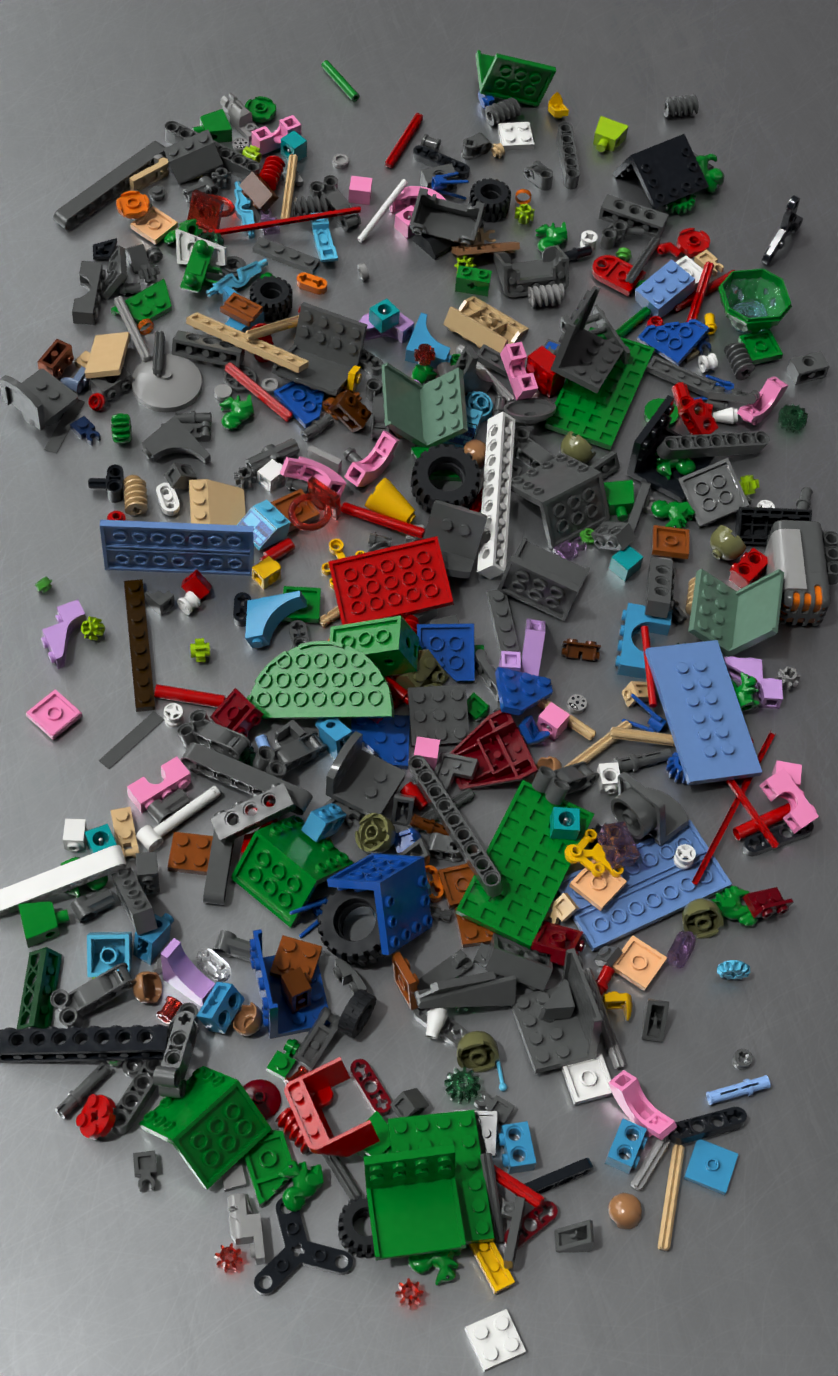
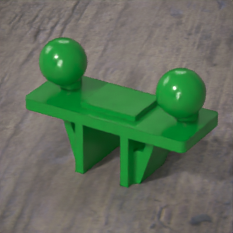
[180,240,222,293]

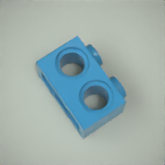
[301,803,347,842]
[197,982,245,1034]
[604,1119,648,1174]
[498,1121,536,1174]

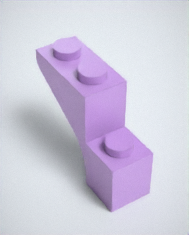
[359,313,414,343]
[41,600,86,669]
[724,656,783,709]

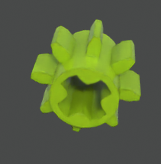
[242,145,262,163]
[514,204,535,224]
[454,255,476,273]
[739,475,760,495]
[81,616,105,641]
[190,638,210,662]

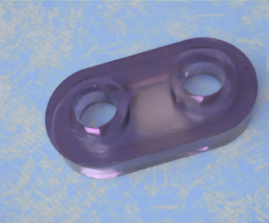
[667,931,696,968]

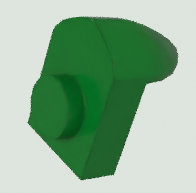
[411,363,438,384]
[467,692,490,721]

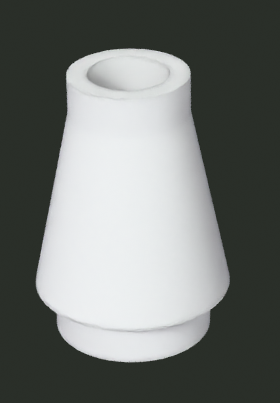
[712,407,738,424]
[425,1008,448,1039]

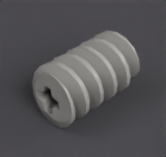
[528,283,565,308]

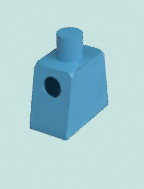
[315,718,352,759]
[133,913,174,965]

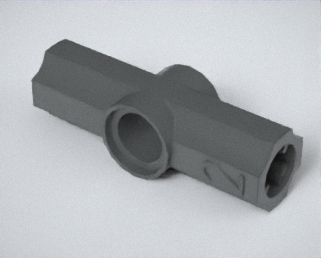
[245,438,300,473]

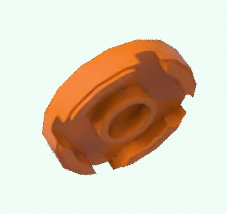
[116,191,150,219]

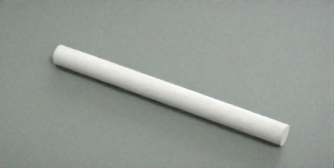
[357,179,408,243]

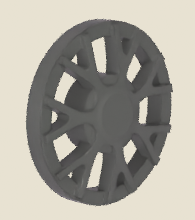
[224,365,257,392]

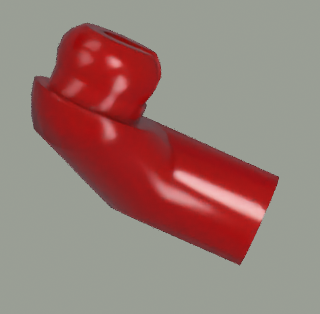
[657,242,682,258]

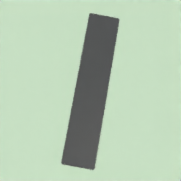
[44,399,85,453]
[99,711,164,769]

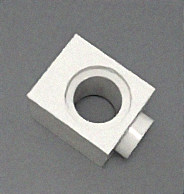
[257,459,285,492]
[597,762,620,794]
[63,819,87,852]

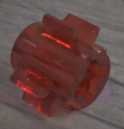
[414,344,435,366]
[215,1243,243,1274]
[395,1278,424,1310]

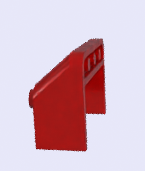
[284,1057,380,1157]

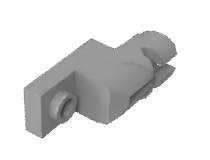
[220,93,259,142]
[227,1194,265,1265]

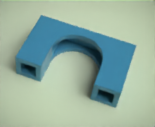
[615,603,672,679]

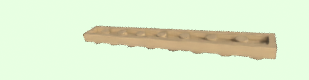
[186,312,309,373]

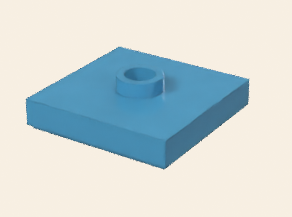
[683,1139,738,1195]

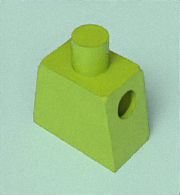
[593,116,628,152]

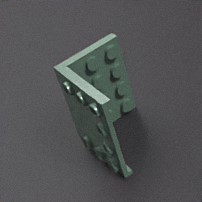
[381,363,468,448]
[688,569,784,657]

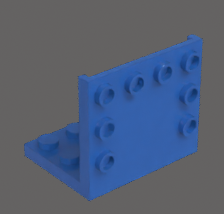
[327,853,433,955]
[250,929,330,1039]

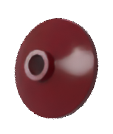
[243,1079,281,1120]

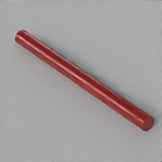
[641,626,657,708]

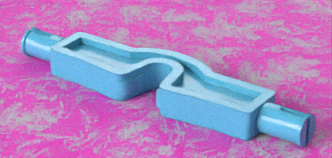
[234,181,255,239]
[206,259,268,297]

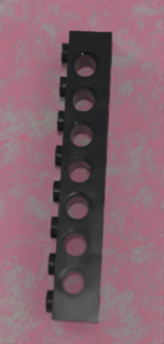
[0,1024,171,1063]

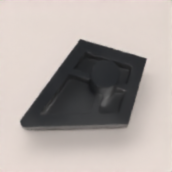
[93,238,117,260]

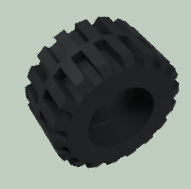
[469,178,511,222]
[250,276,292,322]
[338,1195,375,1258]

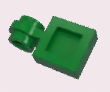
[266,1039,301,1081]

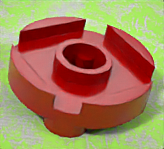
[676,228,710,258]
[76,1094,116,1140]

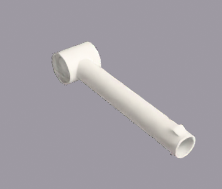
[136,786,221,852]

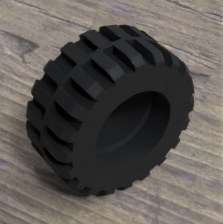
[411,444,481,511]
[317,888,386,966]

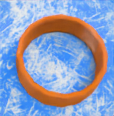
[515,189,531,204]
[137,319,154,335]

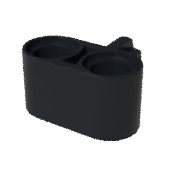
[88,464,124,503]

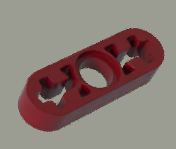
[350,1059,392,1117]
[503,1201,558,1250]

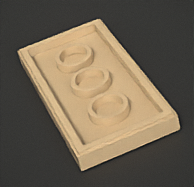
[85,332,130,379]

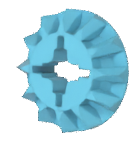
[717,960,750,980]

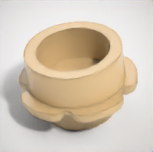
[491,143,505,159]

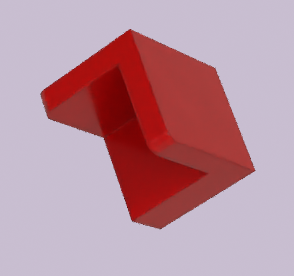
[181,569,212,600]

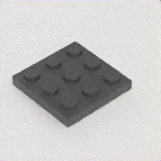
[678,458,750,528]
[407,684,469,746]

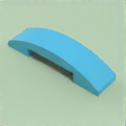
[311,212,338,262]

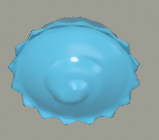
[465,391,494,423]

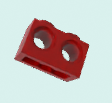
[678,398,719,435]
[729,548,768,589]

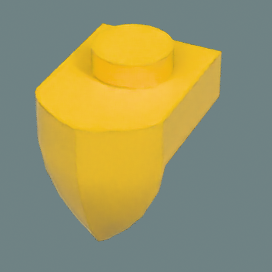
[548,92,569,118]
[343,365,362,392]
[603,991,633,1021]

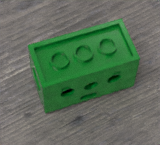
[329,615,419,676]

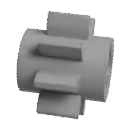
[776,666,801,691]

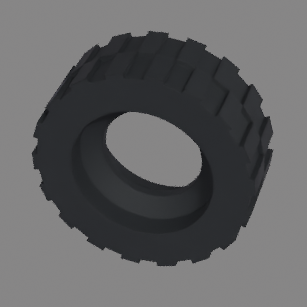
[337,989,377,1038]

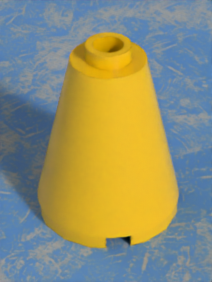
[364,478,416,524]

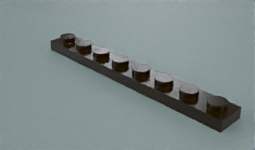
[124,579,155,712]

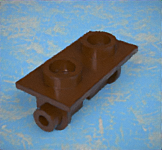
[561,639,601,661]

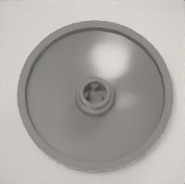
[131,354,202,412]

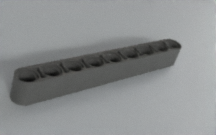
[53,141,167,230]
[408,755,503,897]

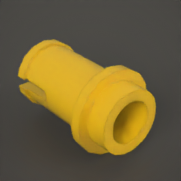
[704,313,717,335]

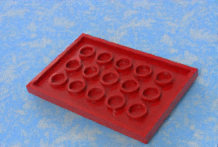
[328,536,454,625]

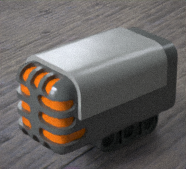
[764,520,838,626]

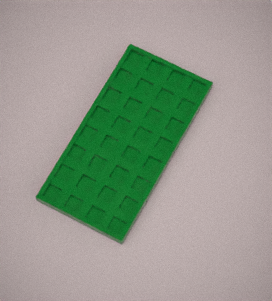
[545,327,655,450]
[455,780,594,949]

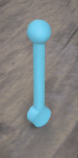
[496,1050,507,1092]

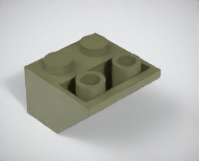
[393,649,449,690]

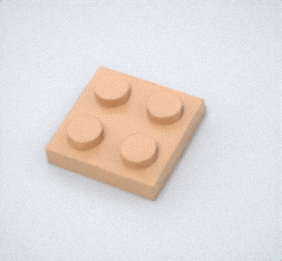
[130,206,178,245]
[569,859,627,911]
[611,935,667,991]

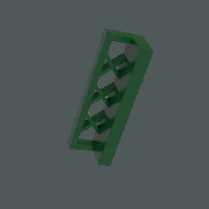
[17,947,62,1029]

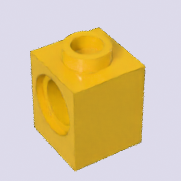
[252,556,281,590]

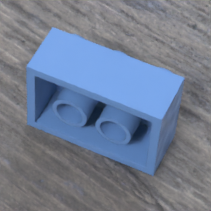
[635,260,695,318]

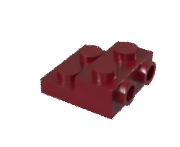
[210,688,263,737]
[531,921,585,966]

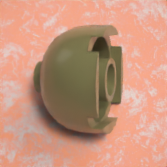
[560,431,596,464]
[710,525,746,561]
[355,813,396,854]
[682,898,724,939]
[456,1031,499,1073]

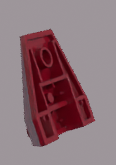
[450,709,538,791]

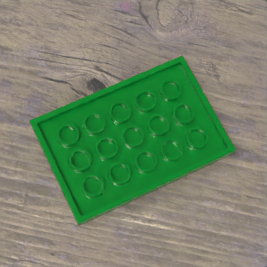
[387,1110,494,1244]

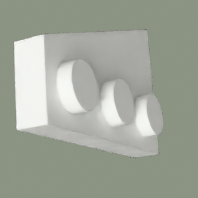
[175,229,227,266]

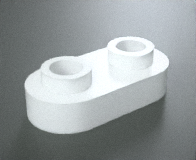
[156,483,180,516]

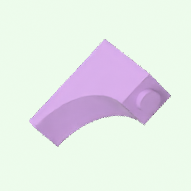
[520,619,545,676]
[161,938,215,1007]

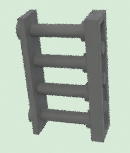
[559,305,630,365]

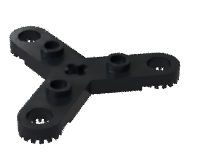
[761,195,803,265]
[254,1198,353,1296]

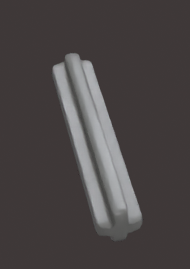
[631,1135,671,1191]

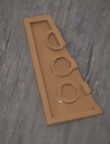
[451,242,520,257]

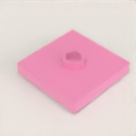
[26,689,82,740]

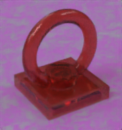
[187,189,235,231]
[288,476,341,531]

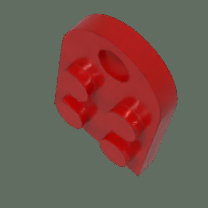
[592,255,646,297]

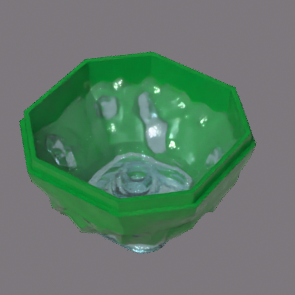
[718,269,792,333]

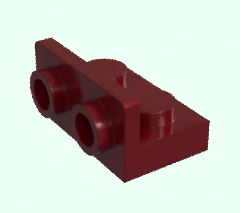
[743,887,794,919]

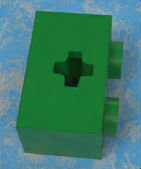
[455,265,492,297]

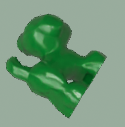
[696,154,725,193]

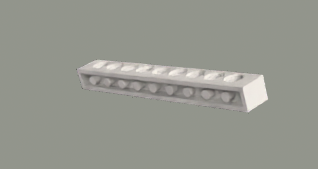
[477,412,515,579]

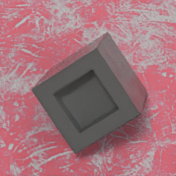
[145,591,175,616]
[275,720,306,747]

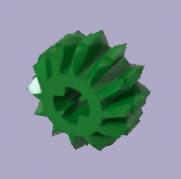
[111,413,132,444]

